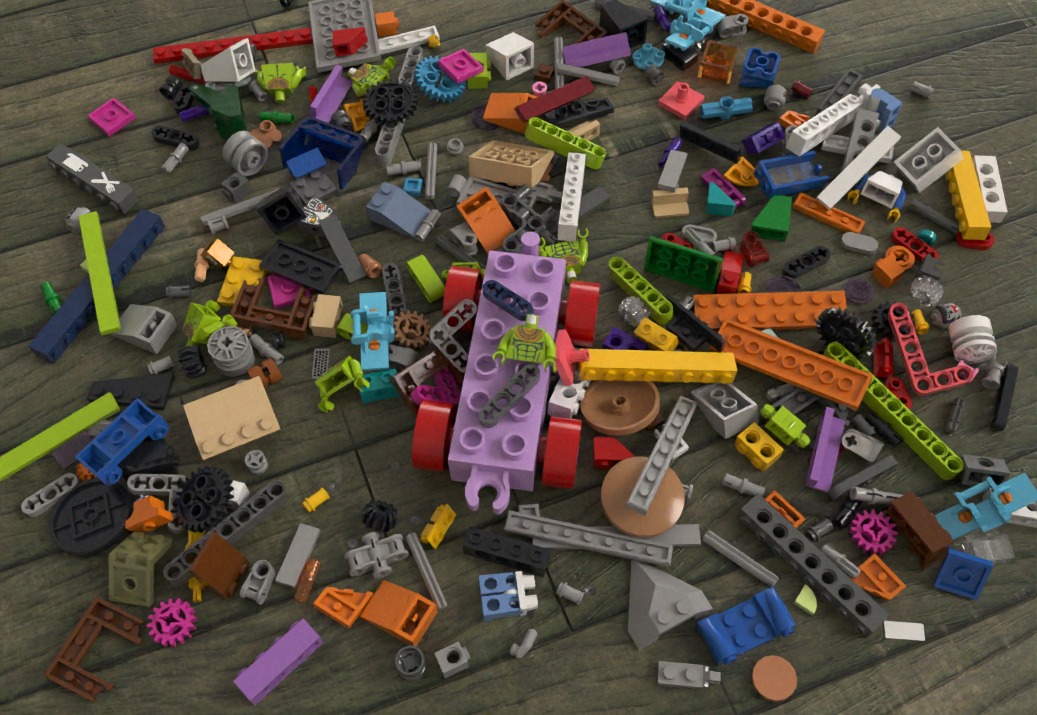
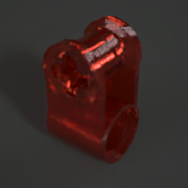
[739,231,770,268]

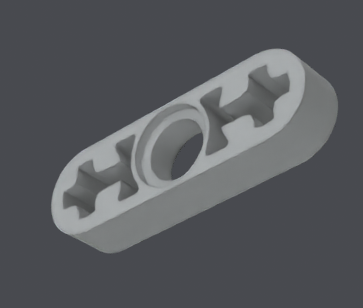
[21,473,81,518]

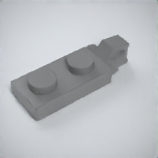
[515,182,563,204]
[657,661,721,690]

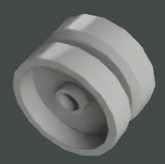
[222,131,268,176]

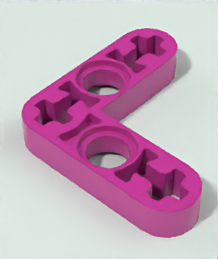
[411,366,461,406]

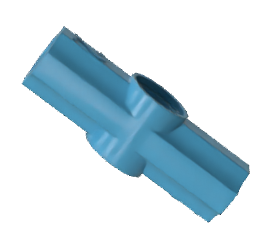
[699,97,753,119]

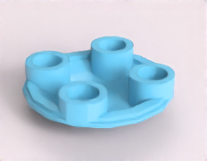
[632,44,665,70]

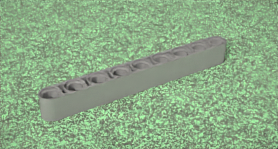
[375,45,423,167]

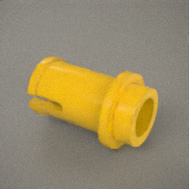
[737,272,752,294]
[911,310,929,335]
[302,488,330,512]

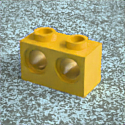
[634,317,679,351]
[734,422,784,472]

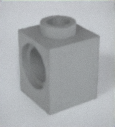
[434,641,471,678]

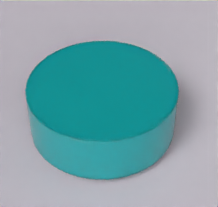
[917,229,937,246]

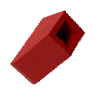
[332,27,368,57]
[593,437,635,470]

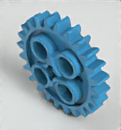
[413,56,467,103]

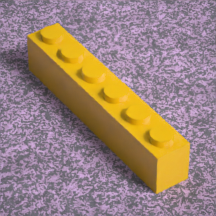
[945,151,991,240]

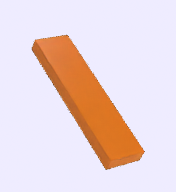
[792,192,866,234]

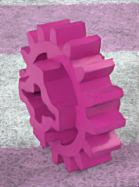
[849,509,898,555]
[147,598,197,647]

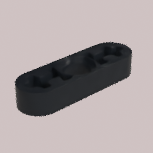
[151,126,199,151]
[783,246,830,280]

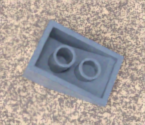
[366,182,431,239]

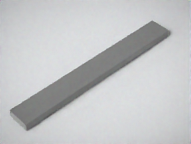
[625,396,698,516]
[504,510,674,567]
[533,524,701,550]

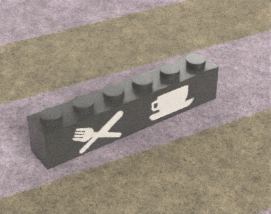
[46,143,139,214]

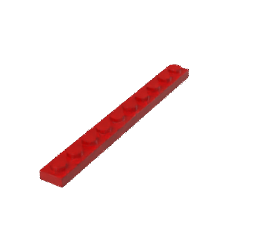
[153,28,313,64]

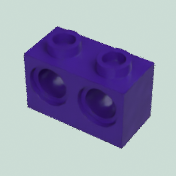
[741,122,785,155]
[602,327,648,351]

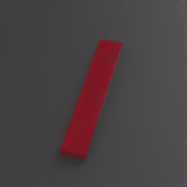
[514,76,596,123]

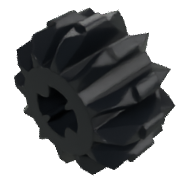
[178,345,206,379]
[362,499,397,533]

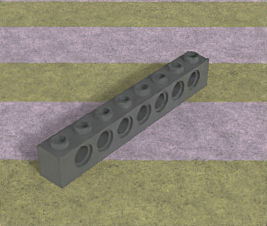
[738,493,889,638]

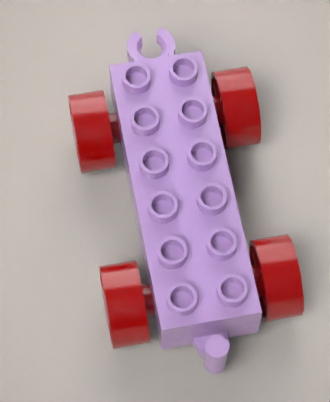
[412,232,600,515]

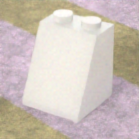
[486,32,534,81]
[201,38,256,82]

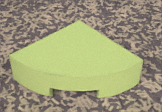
[794,584,817,616]

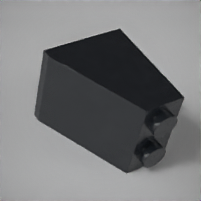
[599,0,648,49]
[256,183,307,235]
[118,436,180,484]

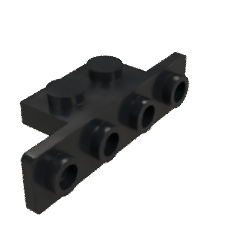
[665,295,725,353]

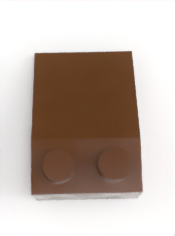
[189,531,250,601]

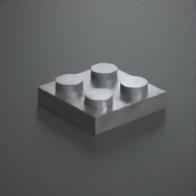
[289,168,338,206]

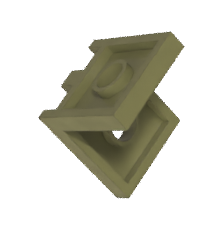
[109,532,172,607]

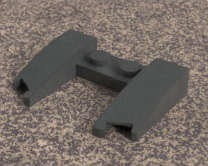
[761,388,856,451]

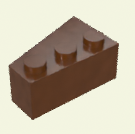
[887,491,954,571]

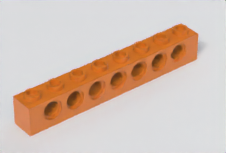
[706,0,825,54]

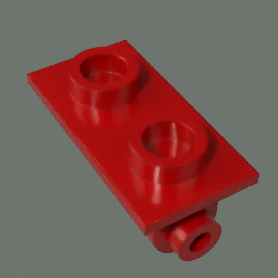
[873,338,893,379]

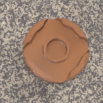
[751,655,797,702]

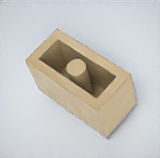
[309,294,343,338]

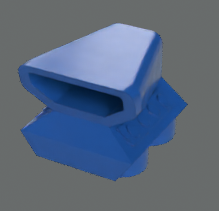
[738,47,781,88]

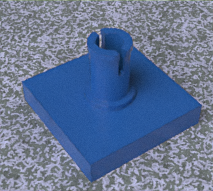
[933,548,993,600]

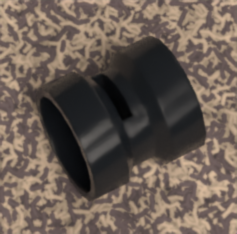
[159,76,183,100]

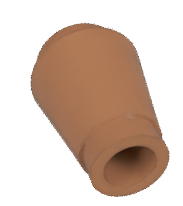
[358,254,382,278]

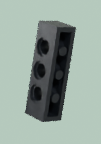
[462,526,550,577]

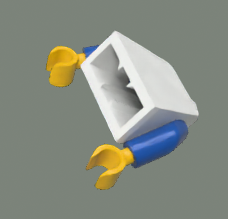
[847,171,906,223]

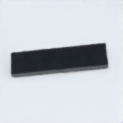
[680,121,741,164]

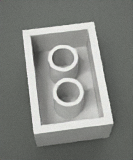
[894,127,964,193]

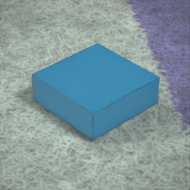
[403,178,423,196]

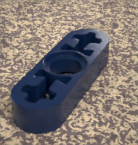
[483,280,533,321]

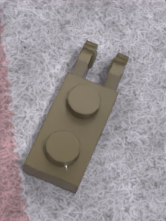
[181,49,202,79]

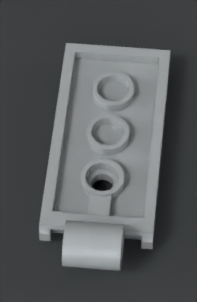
[447,174,536,223]

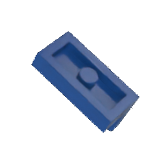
[286,148,326,179]

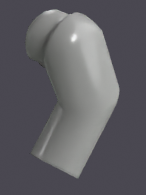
[510,629,538,658]

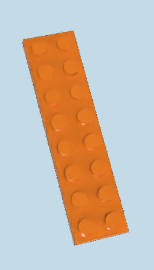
[693,291,847,331]
[709,318,873,411]

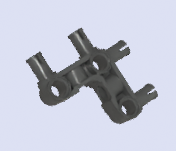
[501,184,559,254]

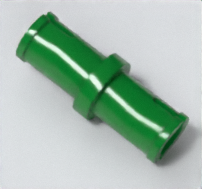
[259,111,295,124]
[40,282,62,315]

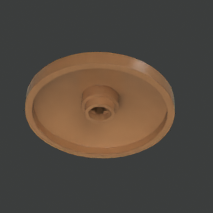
[580,380,660,435]
[600,457,685,538]

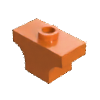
[125,496,173,533]

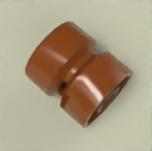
[246,357,283,388]

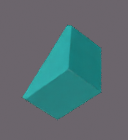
[706,181,736,216]

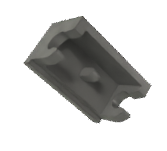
[915,254,945,284]

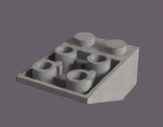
[110,304,178,354]

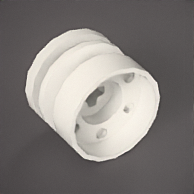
[948,315,997,364]

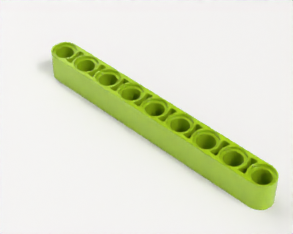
[823,342,964,480]

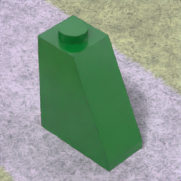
[749,195,792,242]

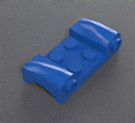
[75,398,169,486]
[695,587,796,666]

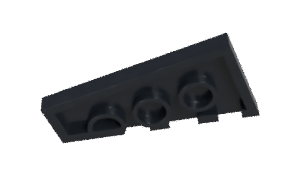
[543,97,614,128]
[87,373,175,410]

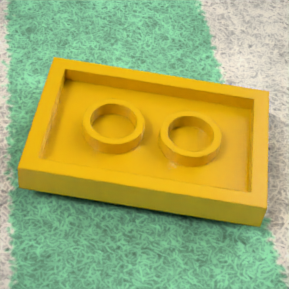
[217,256,267,307]

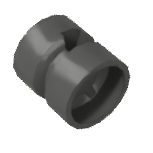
[395,646,427,682]

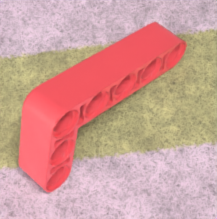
[887,303,973,396]

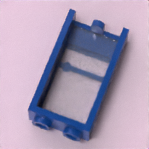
[754,151,829,200]

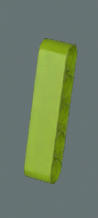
[525,117,606,169]
[609,257,673,326]

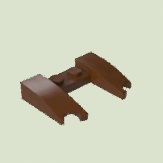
[535,0,608,54]
[230,278,317,340]
[389,337,468,418]
[43,596,144,702]

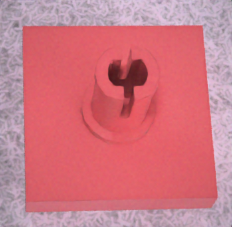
[658,81,705,120]
[555,329,590,386]

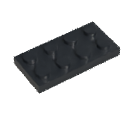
[259,239,342,295]

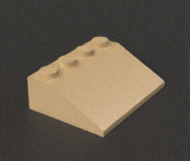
[469,140,554,189]
[183,376,281,461]

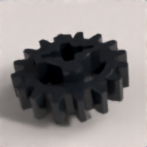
[871,301,915,340]

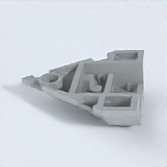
[627,559,713,650]

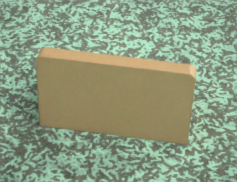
[568,120,600,141]
[651,188,689,218]

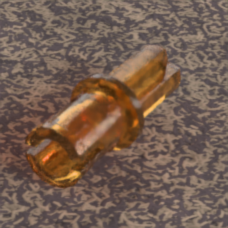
[295,558,321,602]

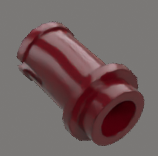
[791,81,814,99]

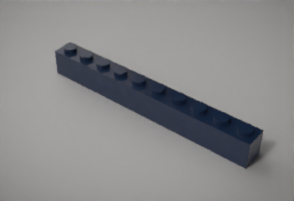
[28,208,165,364]

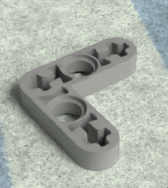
[429,299,477,373]
[127,474,186,534]

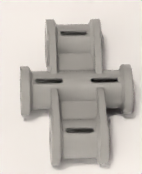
[344,532,409,579]

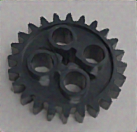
[362,79,418,126]
[815,307,877,360]
[174,465,234,533]

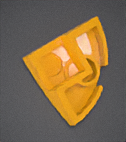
[343,98,370,132]
[723,157,760,187]

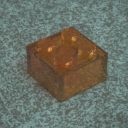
[698,40,740,84]

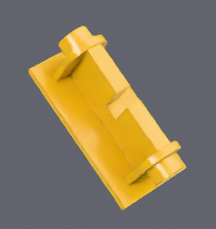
[420,504,456,549]

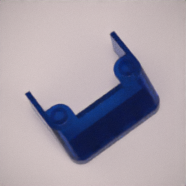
[279,117,364,190]

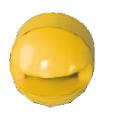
[427,34,440,48]

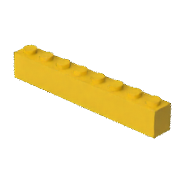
[577,349,737,384]

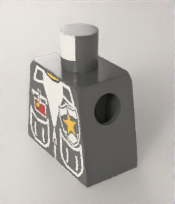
[296,196,342,237]

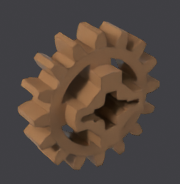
[393,310,432,351]

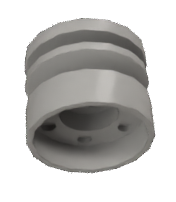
[207,326,255,377]

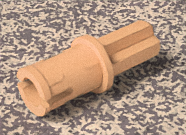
[194,248,209,282]

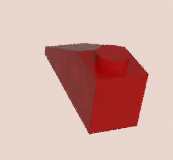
[716,251,744,294]

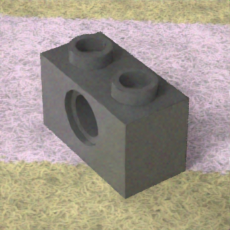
[958,454,1010,486]

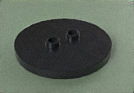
[49,478,133,557]

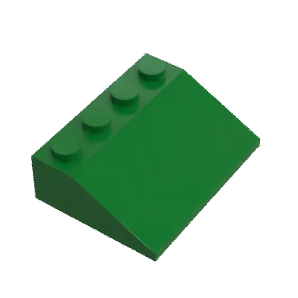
[644,236,723,293]

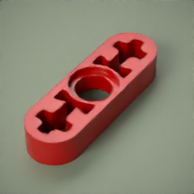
[891,227,939,265]

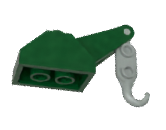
[190,75,251,140]

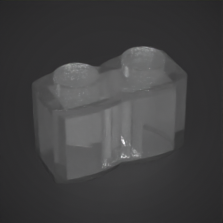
[961,531,1015,566]

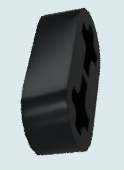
[172,85,194,114]

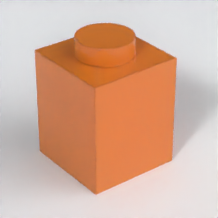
[375,11,399,37]
[871,255,905,289]

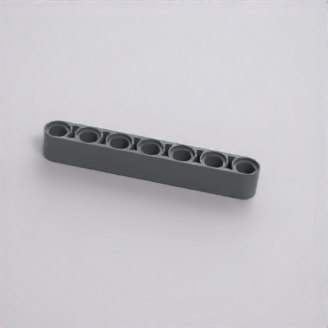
[163,481,288,588]

